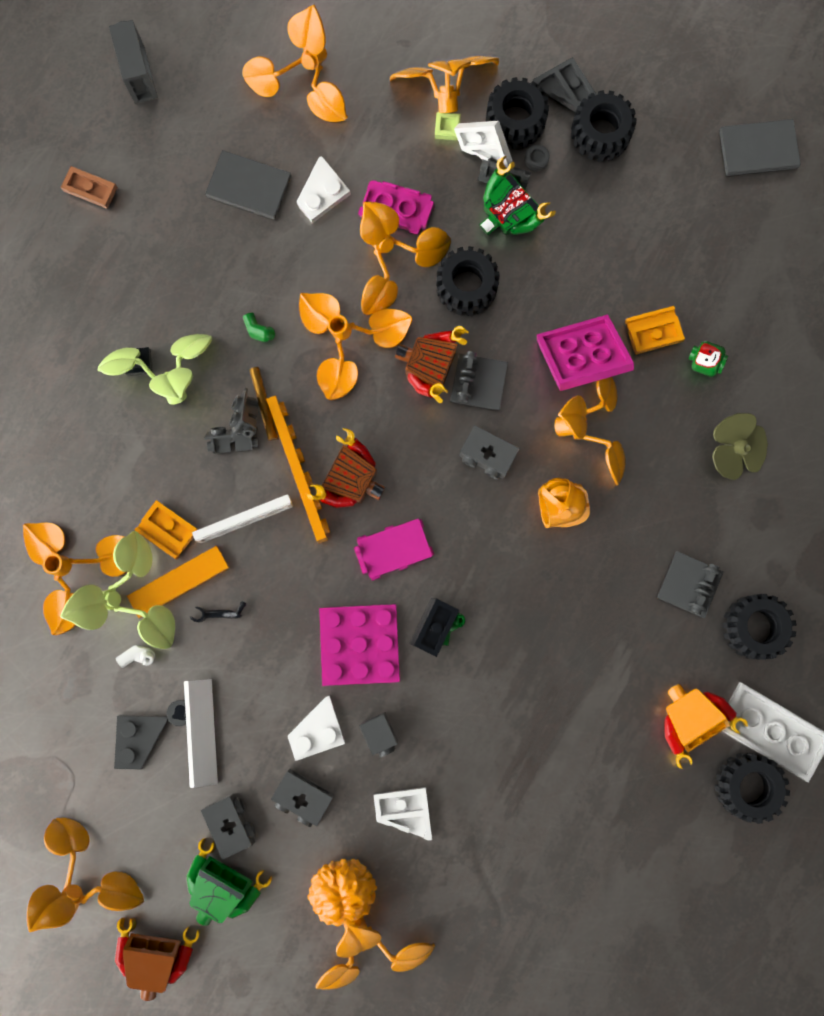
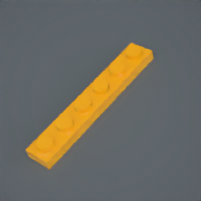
[266,395,330,543]

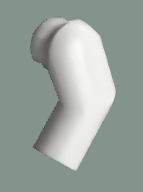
[116,645,155,668]

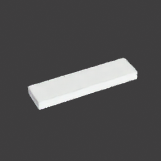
[192,494,294,544]
[184,679,218,788]

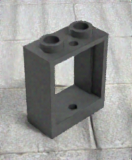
[109,20,158,104]

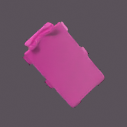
[358,180,435,235]
[354,518,434,581]

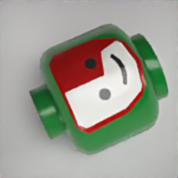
[688,341,729,377]

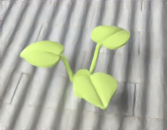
[97,334,212,405]
[60,531,175,649]

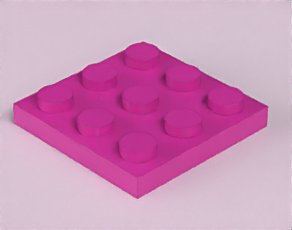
[537,314,634,391]
[319,604,400,686]

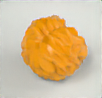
[307,858,377,927]

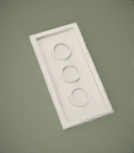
[722,682,824,783]

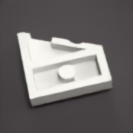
[454,121,513,168]
[297,156,351,223]
[288,696,345,761]
[374,787,432,840]

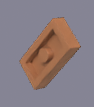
[61,166,118,209]

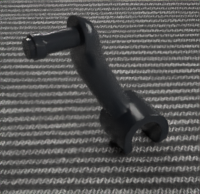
[190,601,246,623]

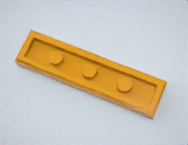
[127,545,230,619]

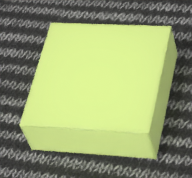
[435,112,461,140]

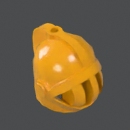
[538,478,590,528]

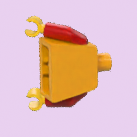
[664,684,748,769]

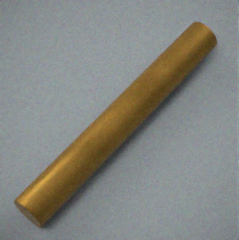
[249,367,278,441]

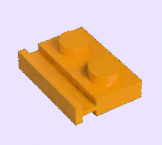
[625,306,685,355]
[134,500,198,560]

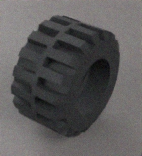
[486,77,549,149]
[571,90,637,162]
[436,246,500,316]
[723,594,797,660]
[715,753,790,824]

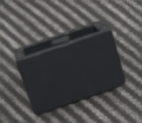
[409,598,459,657]

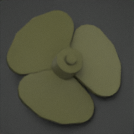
[712,413,768,480]

